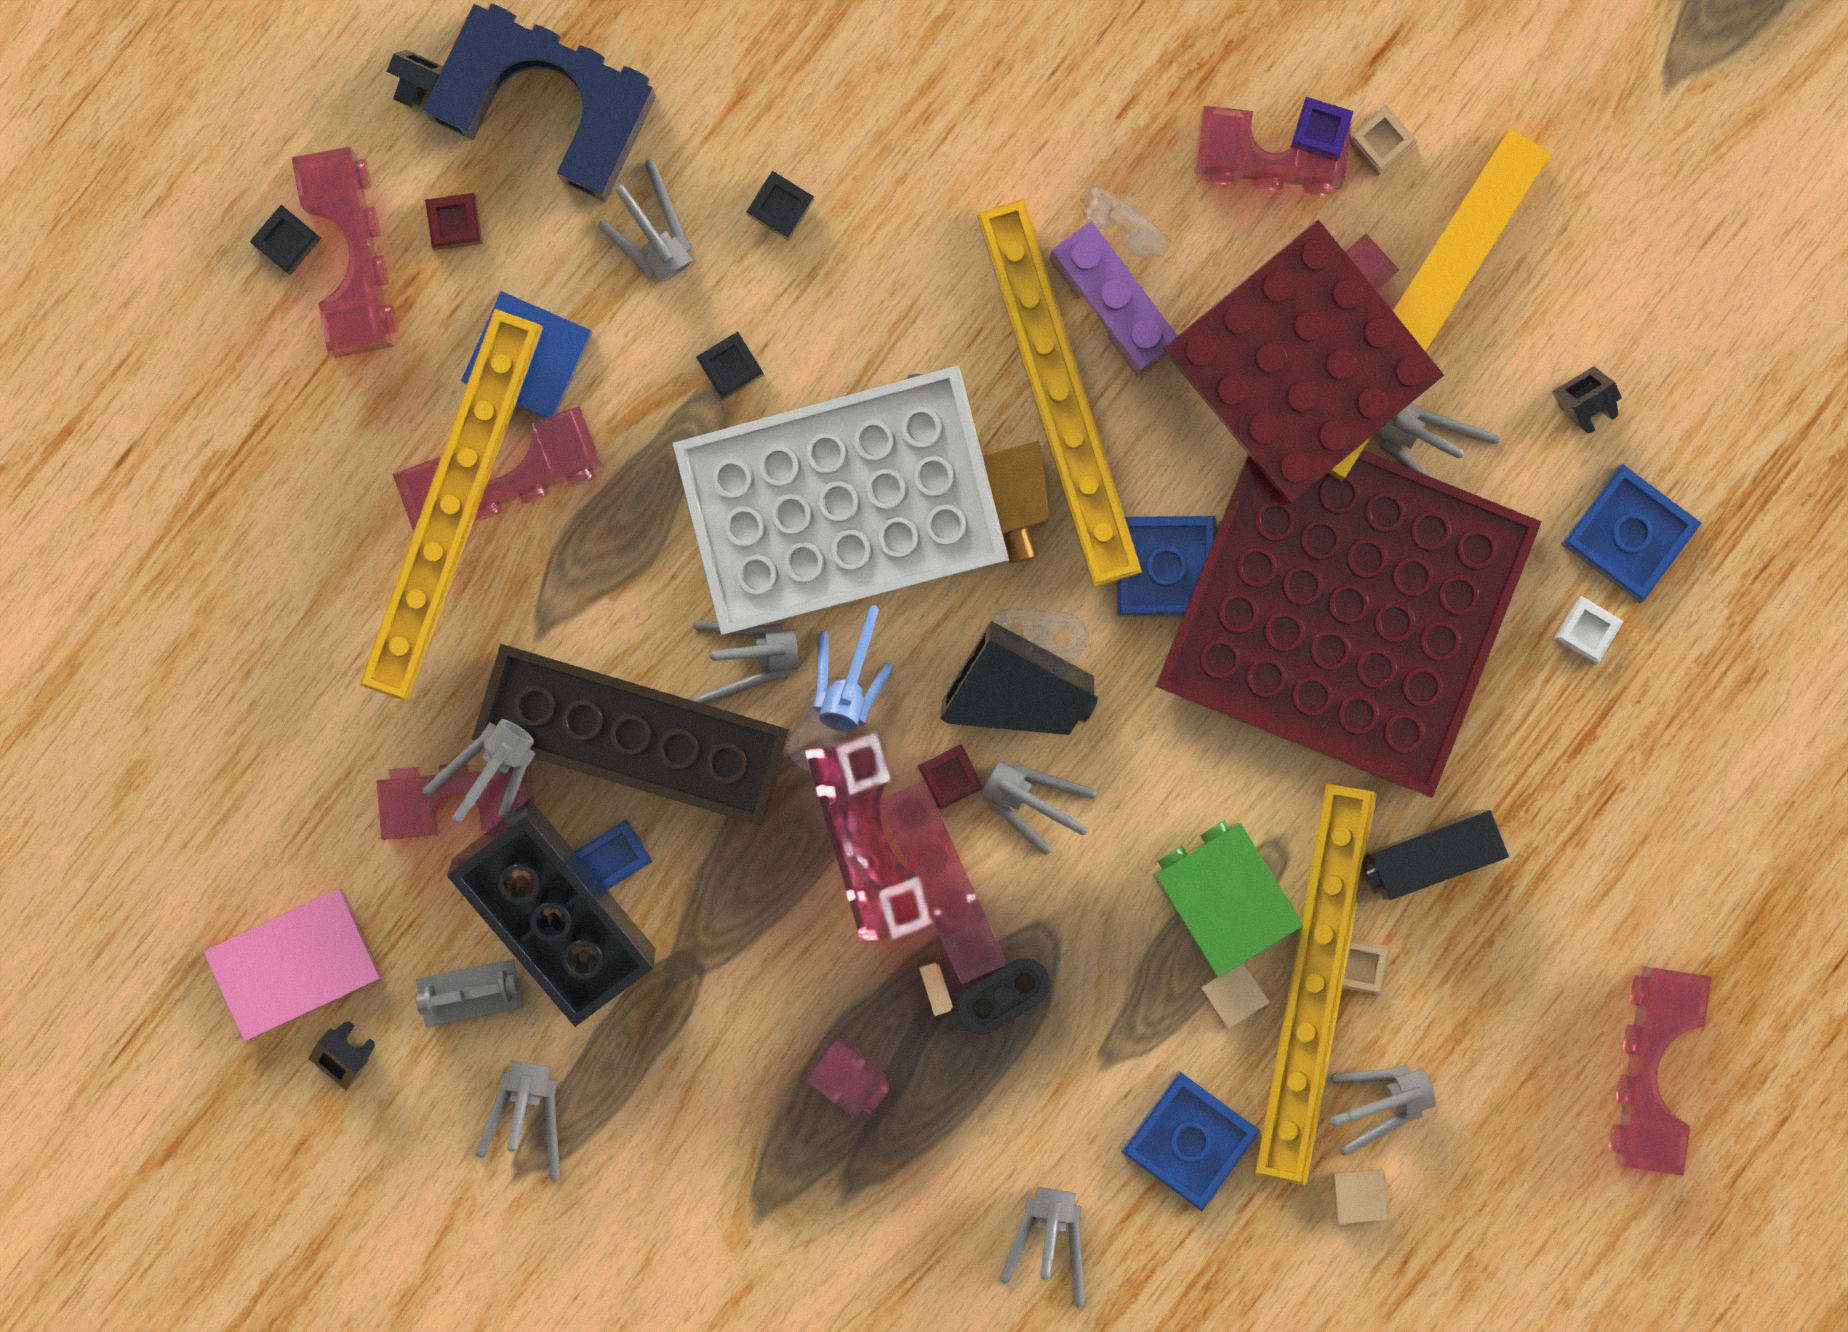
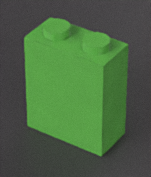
[1153,820,1304,978]

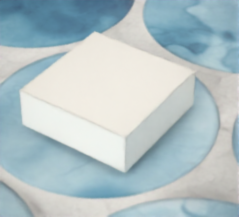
[1553,596,1624,664]

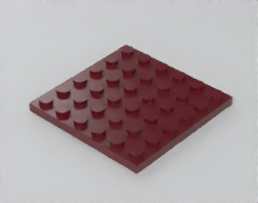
[1155,450,1542,798]

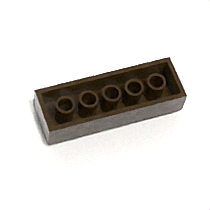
[472,644,791,826]

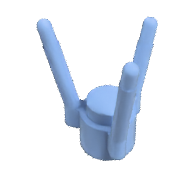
[812,605,893,732]

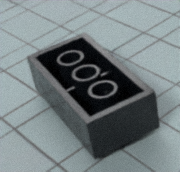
[447,799,656,1027]

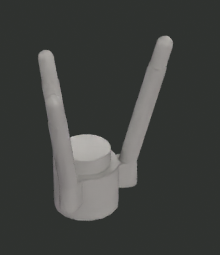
[598,159,693,283]
[1375,403,1500,477]
[691,620,799,704]
[423,719,535,823]
[981,761,1097,854]
[476,1061,560,1182]
[1330,1065,1435,1155]
[1000,1187,1084,1307]

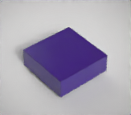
[1290,97,1354,161]

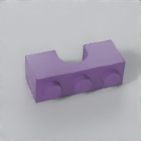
[1049,221,1178,377]

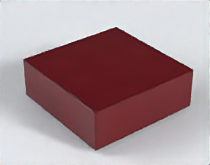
[425,193,483,251]
[918,744,983,810]

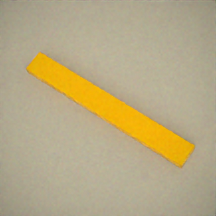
[1328,128,1551,481]
[977,199,1142,588]
[359,309,543,702]
[1255,783,1377,1185]

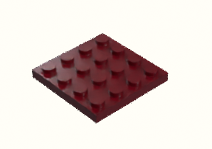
[1162,220,1444,503]

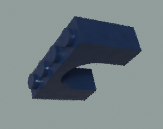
[423,3,656,202]

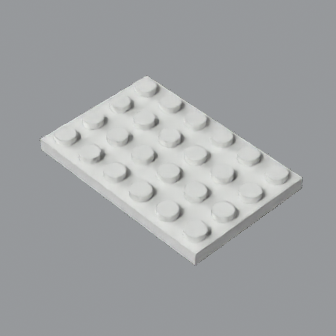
[673,366,1009,635]

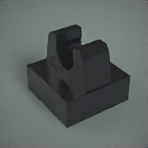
[386,50,443,108]
[1552,366,1622,433]
[308,1021,375,1090]

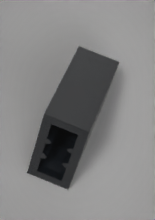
[941,621,1098,735]
[1363,810,1509,900]

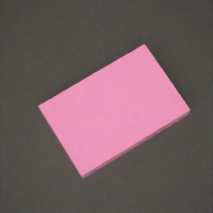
[203,888,382,1042]

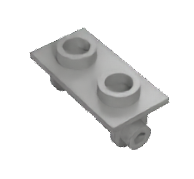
[416,959,523,1028]

